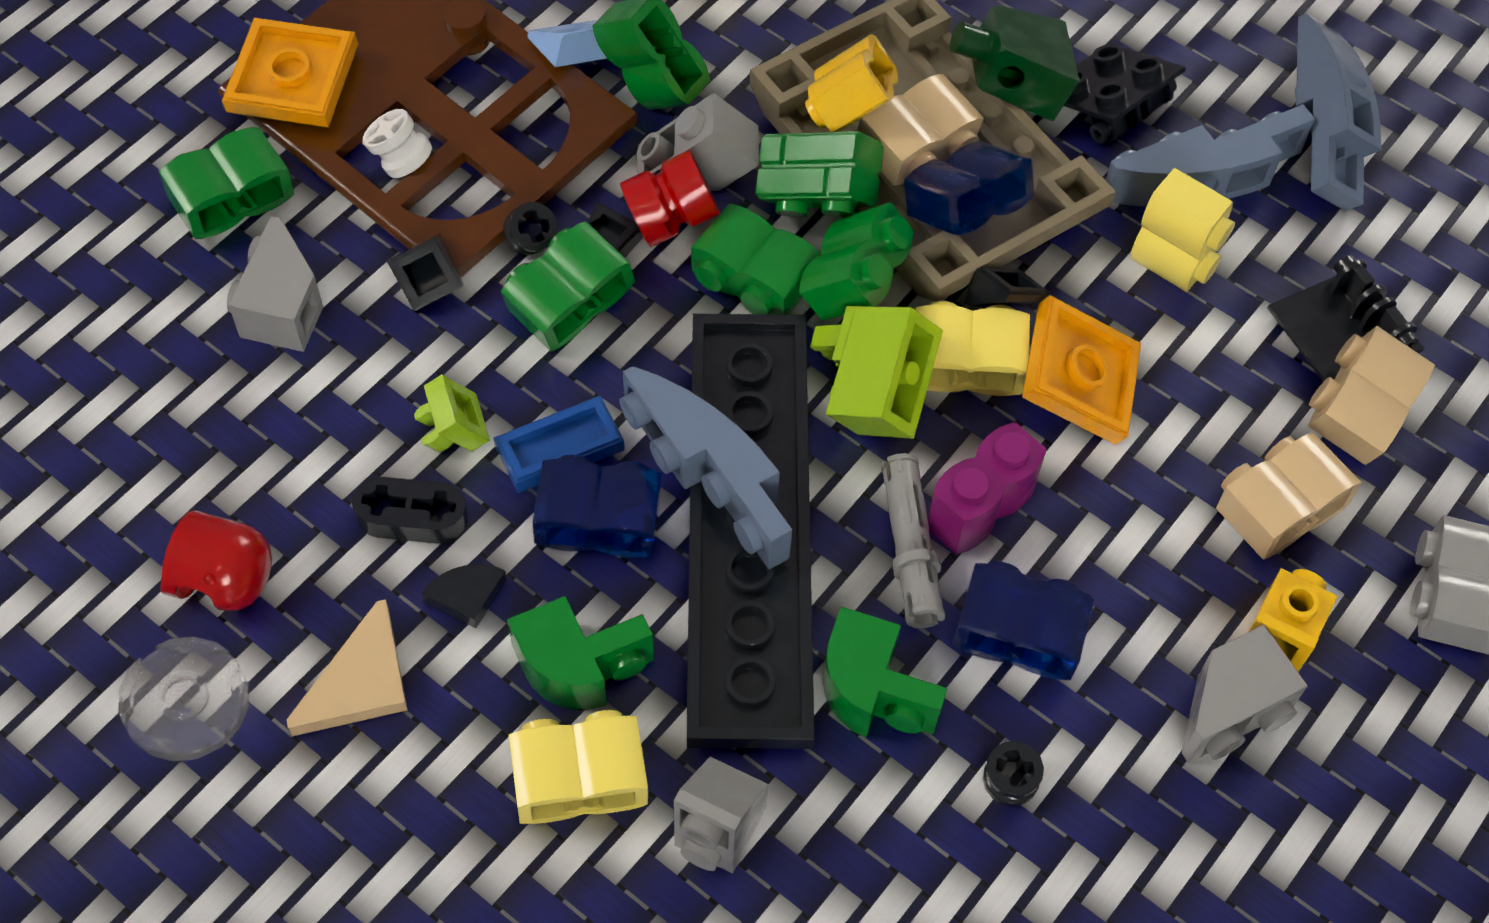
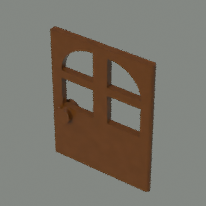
[218,0,638,277]

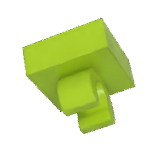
[414,374,490,452]

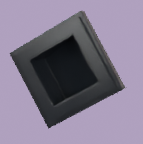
[387,233,464,311]
[965,267,1052,307]

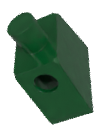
[950,5,1079,121]

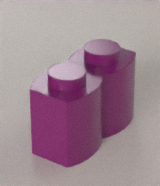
[928,423,1047,554]

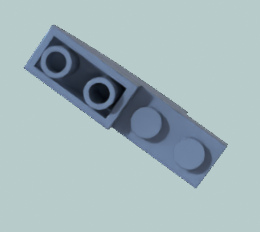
[1295,13,1382,211]
[1106,104,1315,207]
[619,366,792,569]

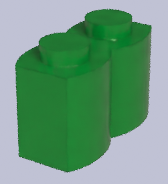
[592,0,710,110]
[159,127,294,239]
[799,202,913,321]
[691,204,821,315]
[501,221,635,352]

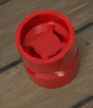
[620,150,720,247]

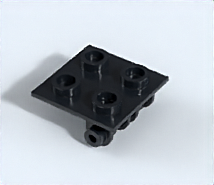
[1064,43,1186,144]
[1267,255,1424,382]

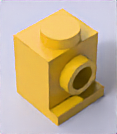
[1247,568,1338,672]

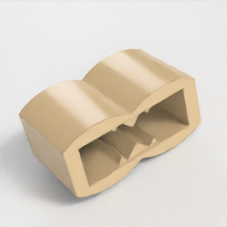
[857,74,984,186]
[1308,326,1435,465]
[1216,432,1362,560]

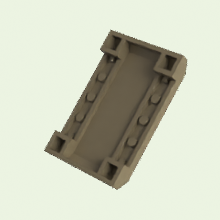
[749,0,1116,302]

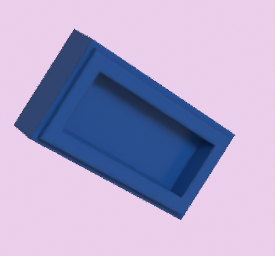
[494,395,625,493]

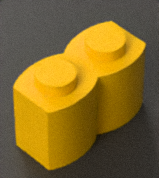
[805,34,898,132]

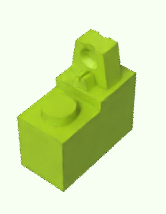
[810,306,943,439]

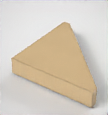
[287,599,408,736]

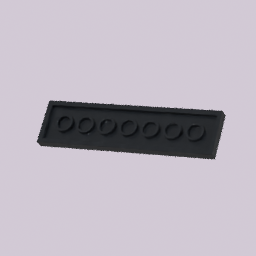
[687,313,814,749]

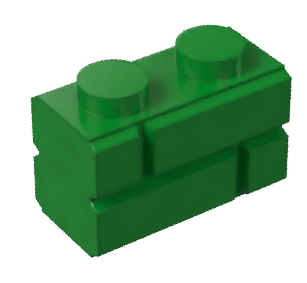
[756,131,884,217]

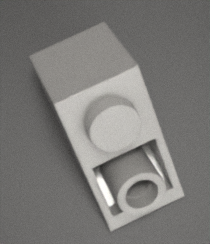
[637,93,759,191]
[227,216,323,352]
[1182,624,1308,764]
[674,757,769,874]

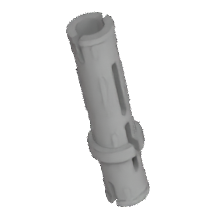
[881,453,945,628]

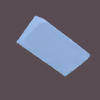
[527,20,607,67]

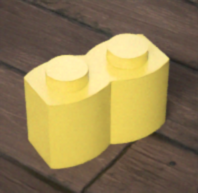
[1131,168,1235,292]
[916,301,1030,396]
[509,710,648,824]

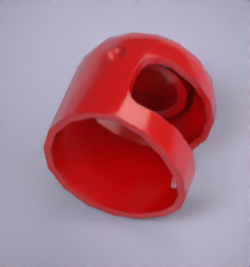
[160,510,272,611]

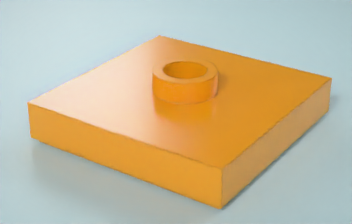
[222,18,358,128]
[1022,295,1141,445]

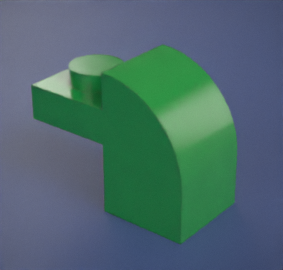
[507,596,654,710]
[823,606,947,737]

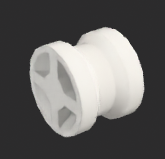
[362,109,432,178]

